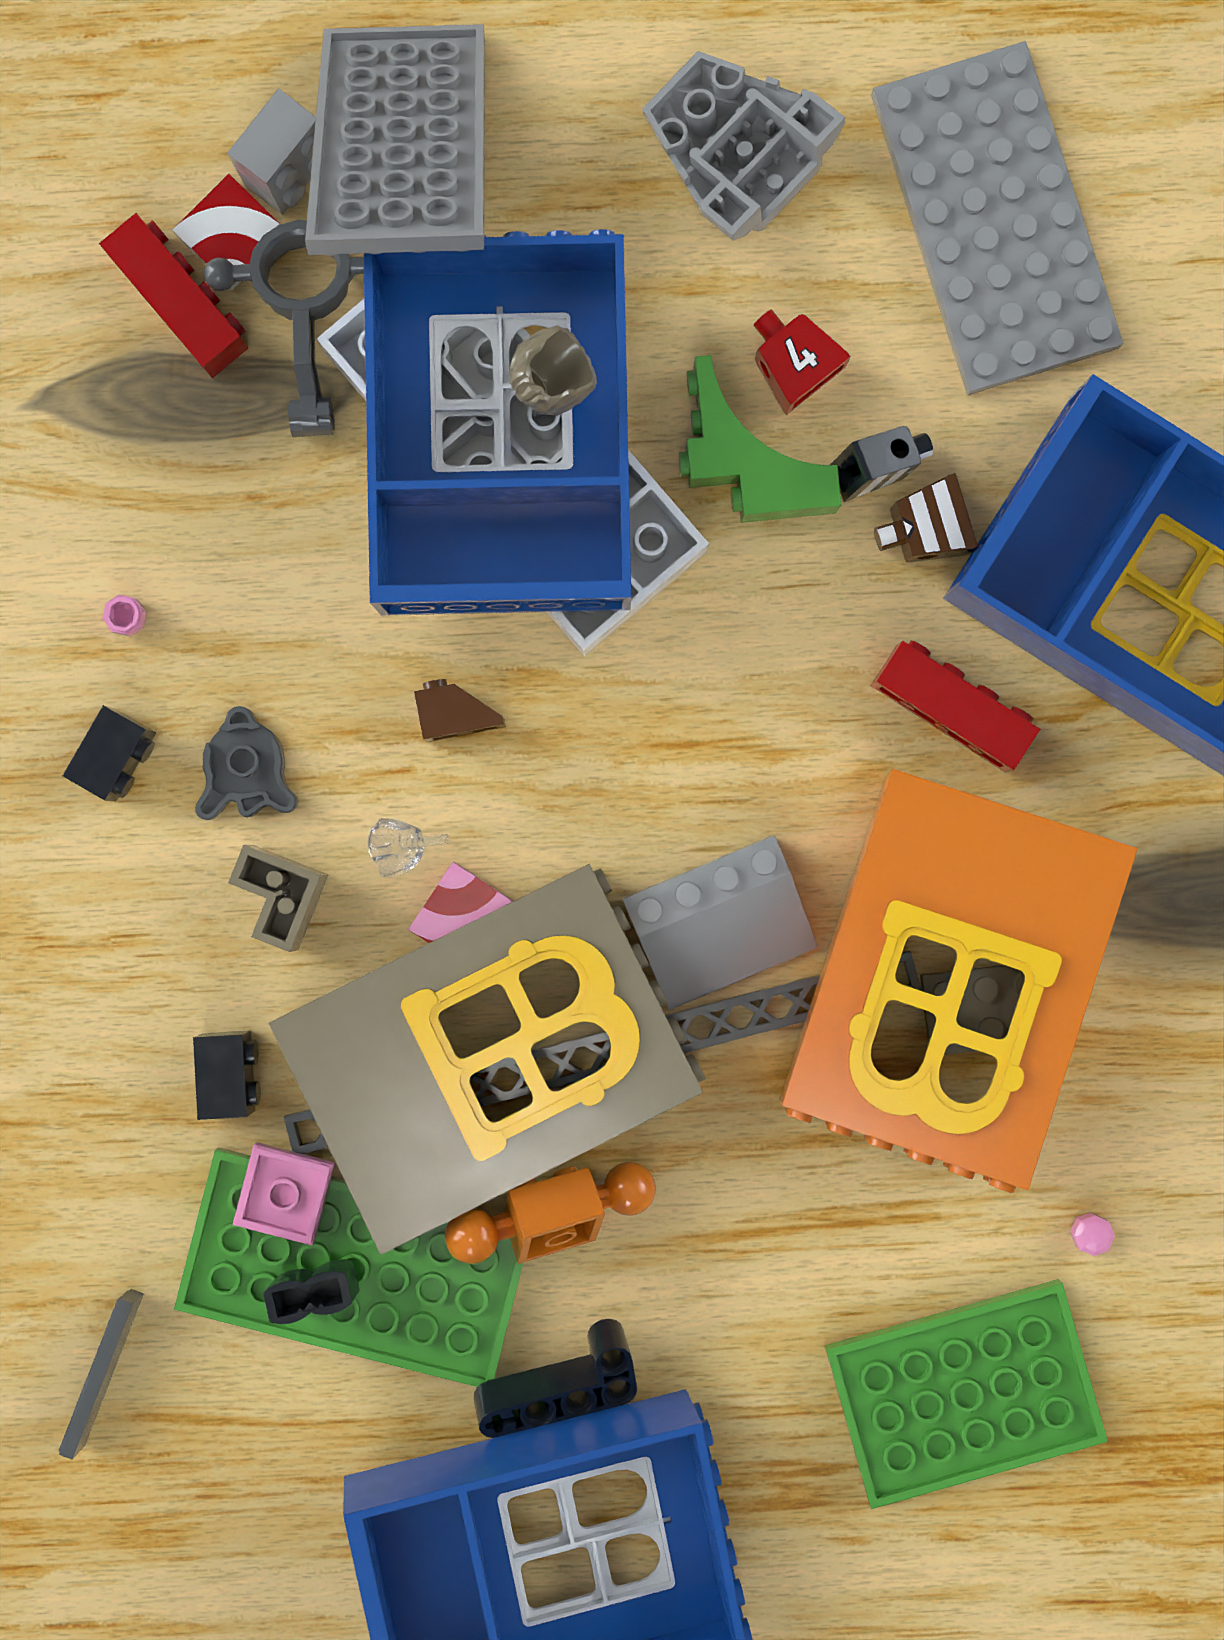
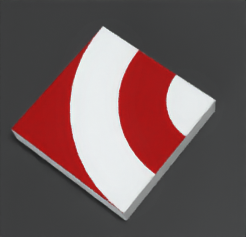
[172,173,280,290]

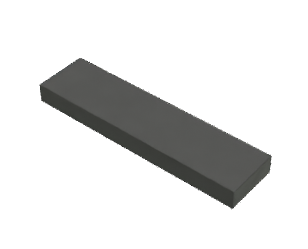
[59,1289,144,1460]

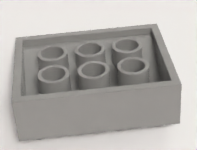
[622,835,818,1010]

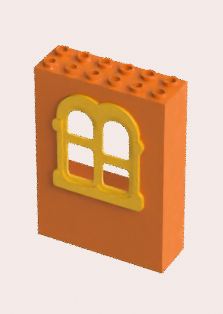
[779,769,1138,1193]

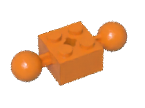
[445,1162,656,1264]

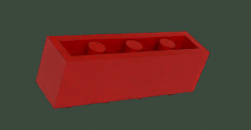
[99,213,248,378]
[870,640,1041,772]

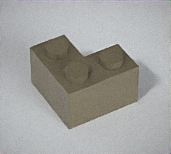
[228,845,328,952]

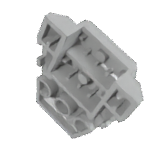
[642,51,845,240]

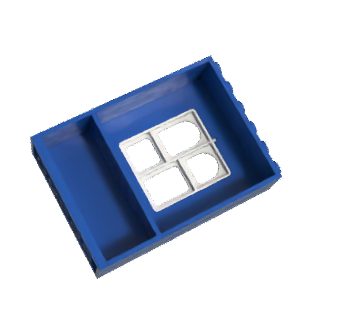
[363,229,631,616]
[343,1389,753,1640]

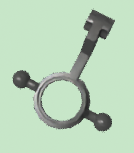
[204,220,364,437]

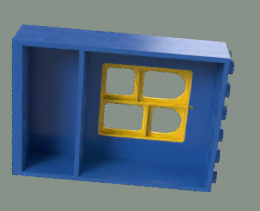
[943,374,1224,776]

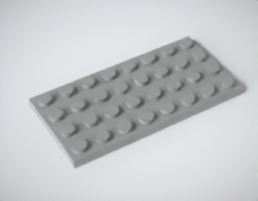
[305,24,485,256]
[871,41,1124,396]

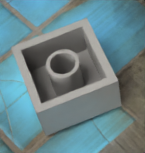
[227,88,316,215]

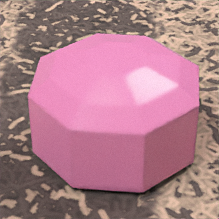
[103,595,147,636]
[1070,1212,1115,1256]

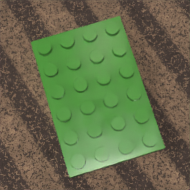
[824,1279,1108,1509]

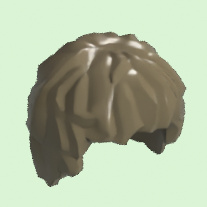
[509,325,597,416]

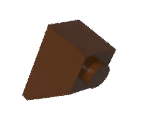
[414,679,506,742]

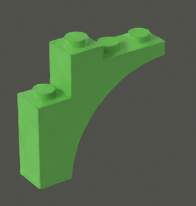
[679,355,841,523]

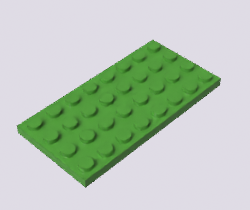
[174,1147,523,1387]

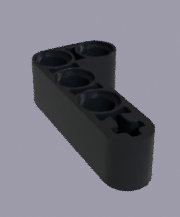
[474,1319,637,1438]

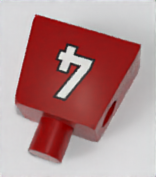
[753,309,851,415]

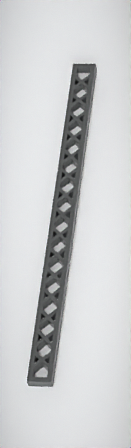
[284,951,922,1154]

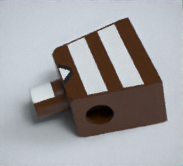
[874,473,978,562]

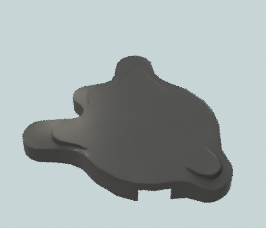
[195,706,298,820]

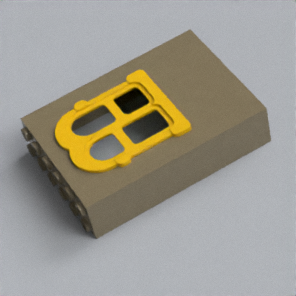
[269,863,706,1255]

